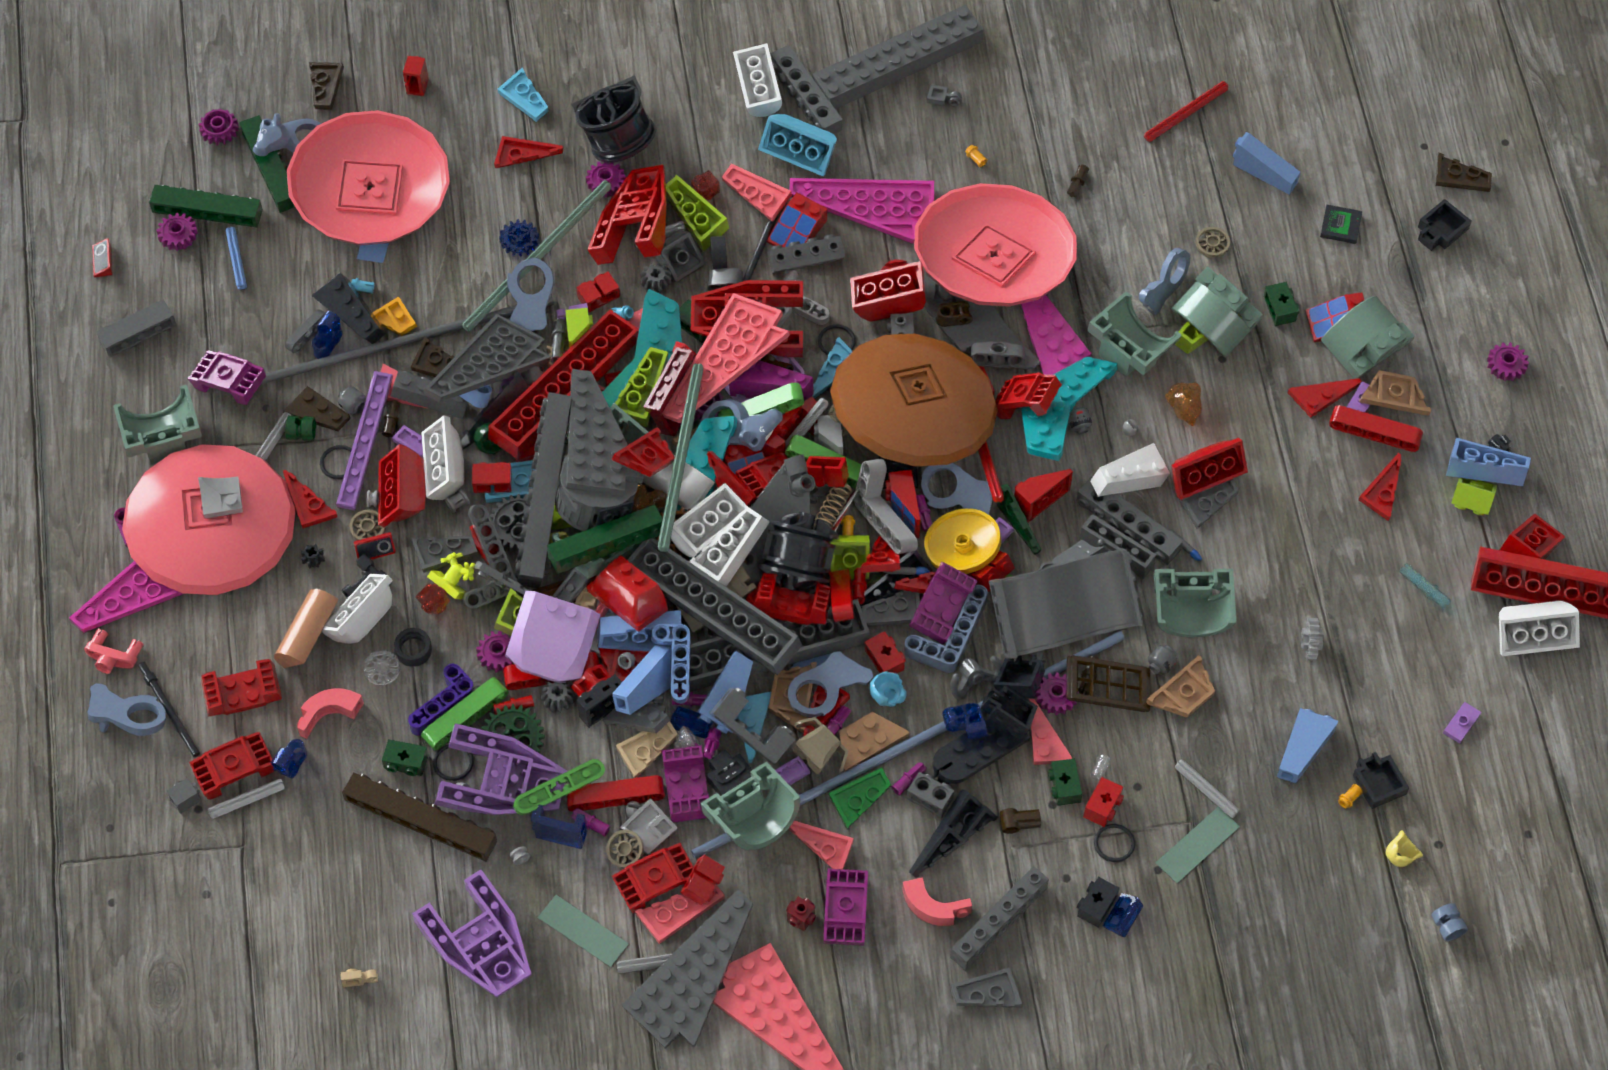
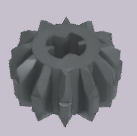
[640,263,671,294]
[541,682,575,713]

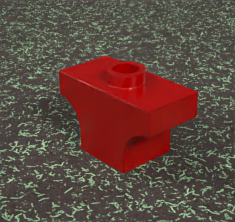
[571,664,611,696]

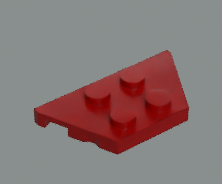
[612,427,675,477]
[597,644,650,682]

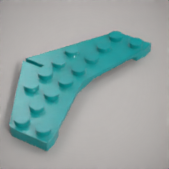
[602,289,682,427]
[1021,357,1118,461]
[660,416,737,560]

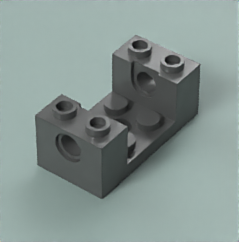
[710,688,795,764]

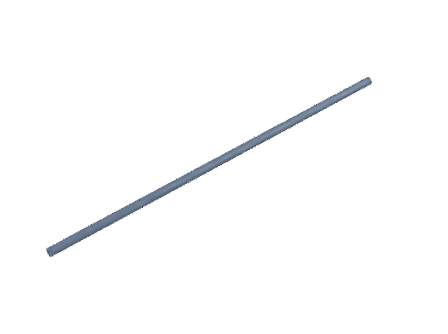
[691,631,1125,859]

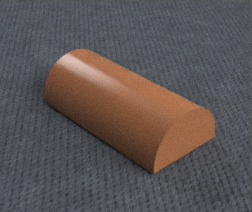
[274,589,338,668]

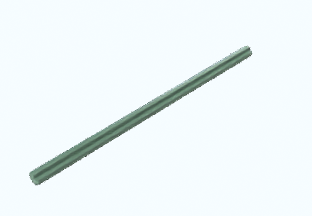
[462,180,611,332]
[658,363,703,552]

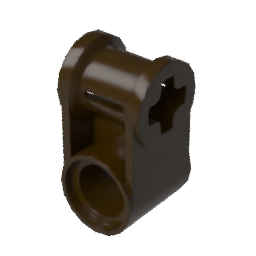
[936,301,973,327]

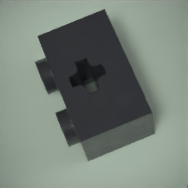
[1076,876,1120,928]

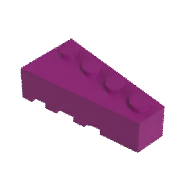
[729,360,814,401]

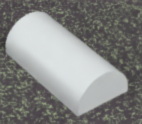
[733,43,782,117]
[671,483,748,557]

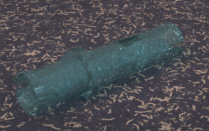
[1399,563,1451,609]

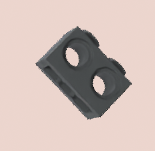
[907,772,954,818]

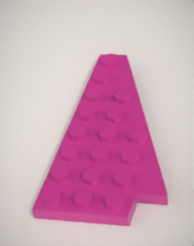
[789,178,934,244]
[69,561,184,633]

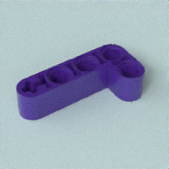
[408,663,474,736]

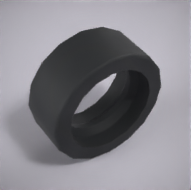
[710,236,727,269]
[394,627,432,667]

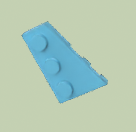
[497,68,549,122]

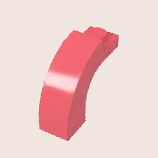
[297,688,364,739]
[902,877,972,926]

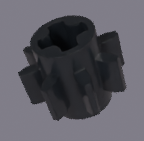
[1487,434,1511,452]
[301,544,325,569]

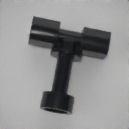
[342,554,392,599]

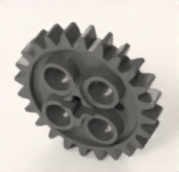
[489,494,529,552]

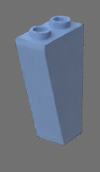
[1233,132,1301,195]
[612,645,677,715]
[697,651,753,734]
[1277,708,1338,783]

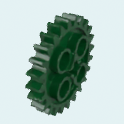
[481,704,545,754]

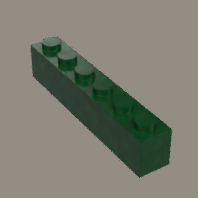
[239,115,295,213]
[149,185,263,228]
[547,505,663,574]

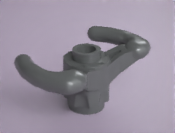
[950,656,1002,699]

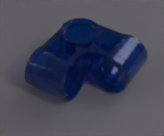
[312,311,343,359]
[942,703,988,740]
[270,739,308,779]

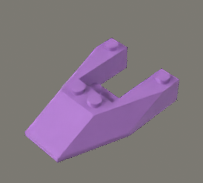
[435,723,567,815]
[412,870,531,997]

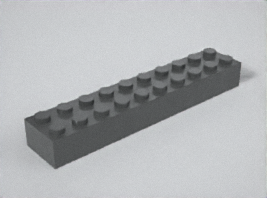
[812,5,984,109]
[514,392,571,588]
[628,538,802,675]
[671,599,870,693]

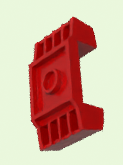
[995,373,1062,419]
[762,397,817,457]
[735,452,804,503]
[753,573,831,625]
[201,659,282,717]
[189,732,275,800]
[612,843,694,914]

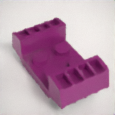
[187,350,266,405]
[909,562,977,645]
[662,745,709,823]
[823,868,868,946]

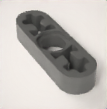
[285,309,328,353]

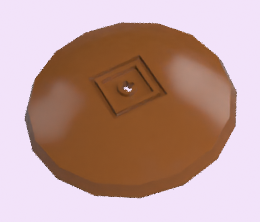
[830,334,998,466]

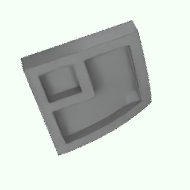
[198,477,243,519]
[620,798,677,856]

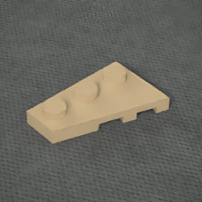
[616,721,678,778]

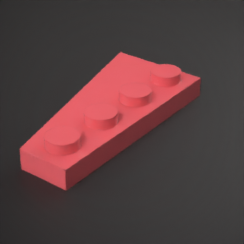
[722,164,792,222]
[635,884,725,944]

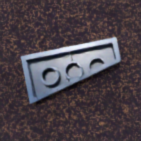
[1446,438,1531,486]
[597,610,681,651]

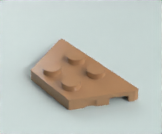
[1359,370,1431,416]
[1146,655,1215,718]
[769,662,817,733]
[839,712,909,772]

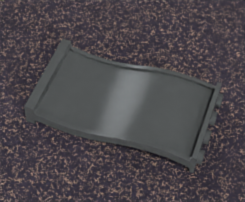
[989,548,1143,659]

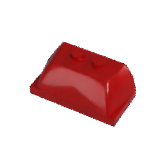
[850,261,926,322]
[1171,437,1248,500]
[378,444,426,528]
[587,555,668,632]

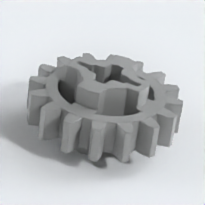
[1301,618,1323,660]

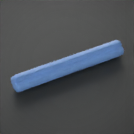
[225,227,247,290]

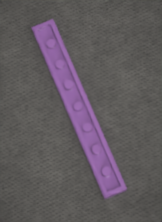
[336,371,393,511]

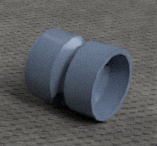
[1431,903,1468,941]

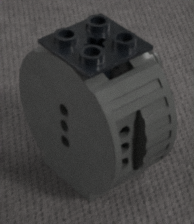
[555,455,638,531]

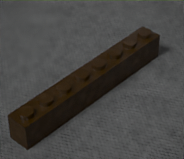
[342,772,497,862]

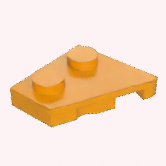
[372,297,418,336]

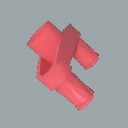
[84,629,144,674]

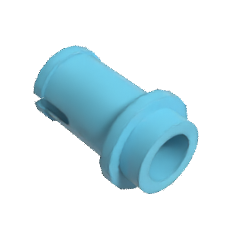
[351,278,375,294]
[611,306,634,320]

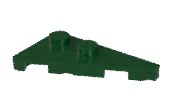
[997,483,1041,555]

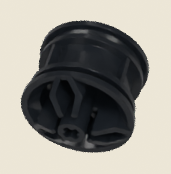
[575,84,656,163]
[757,512,840,591]

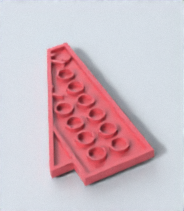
[662,293,790,423]
[713,943,844,1070]

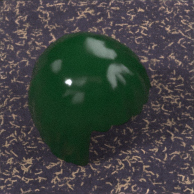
[474,422,503,454]

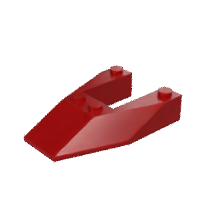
[588,165,666,265]
[691,280,803,357]

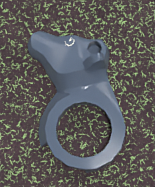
[253,113,322,156]
[1139,248,1190,315]
[507,257,555,332]
[701,398,783,452]
[921,463,992,514]
[788,651,873,718]
[87,684,166,736]

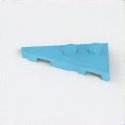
[812,337,852,399]
[738,692,771,763]

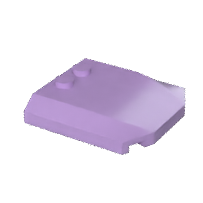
[505,591,601,683]

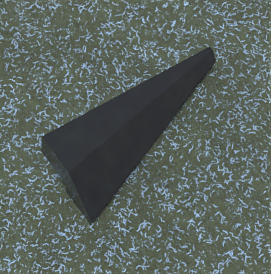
[460,371,529,450]
[860,550,933,608]
[909,789,998,878]

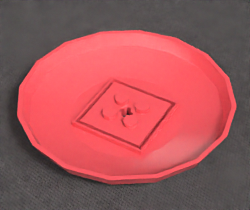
[287,110,450,245]
[914,183,1077,307]
[122,444,296,595]

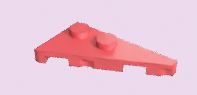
[1029,699,1072,765]
[789,821,854,870]

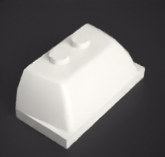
[422,415,464,500]
[643,455,715,510]
[322,574,393,644]
[1499,601,1580,656]

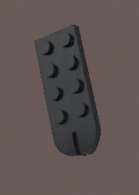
[932,719,1031,784]

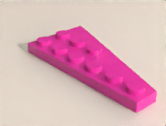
[1020,295,1092,375]

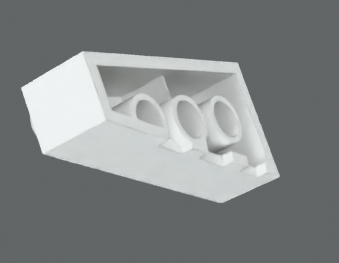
[1090,443,1170,497]
[689,507,770,587]

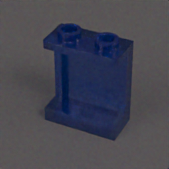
[531,804,588,849]

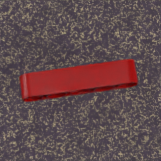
[1329,405,1423,452]
[830,569,854,622]
[503,652,599,690]
[566,775,665,812]

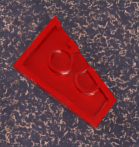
[861,536,900,573]

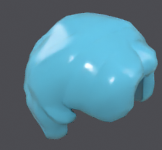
[869,671,907,707]

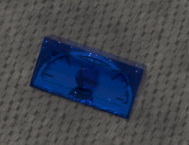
[671,706,713,739]
[1103,893,1143,937]

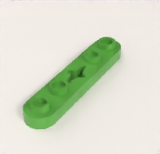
[513,759,605,815]

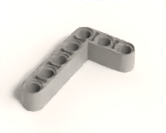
[854,459,918,554]

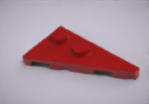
[707,451,757,507]

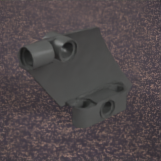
[924,280,1041,369]
[742,454,815,600]

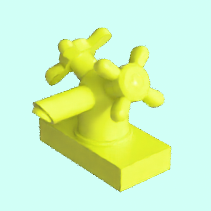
[427,552,475,599]

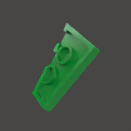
[828,768,891,829]

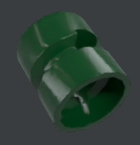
[285,415,316,441]

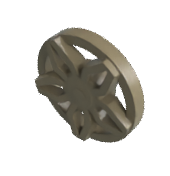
[1196,227,1230,258]
[349,510,386,541]
[606,830,644,868]

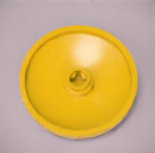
[924,509,1001,574]

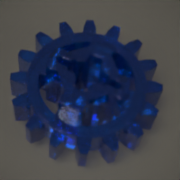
[499,219,539,257]

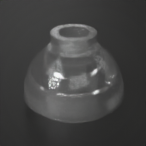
[674,726,700,749]

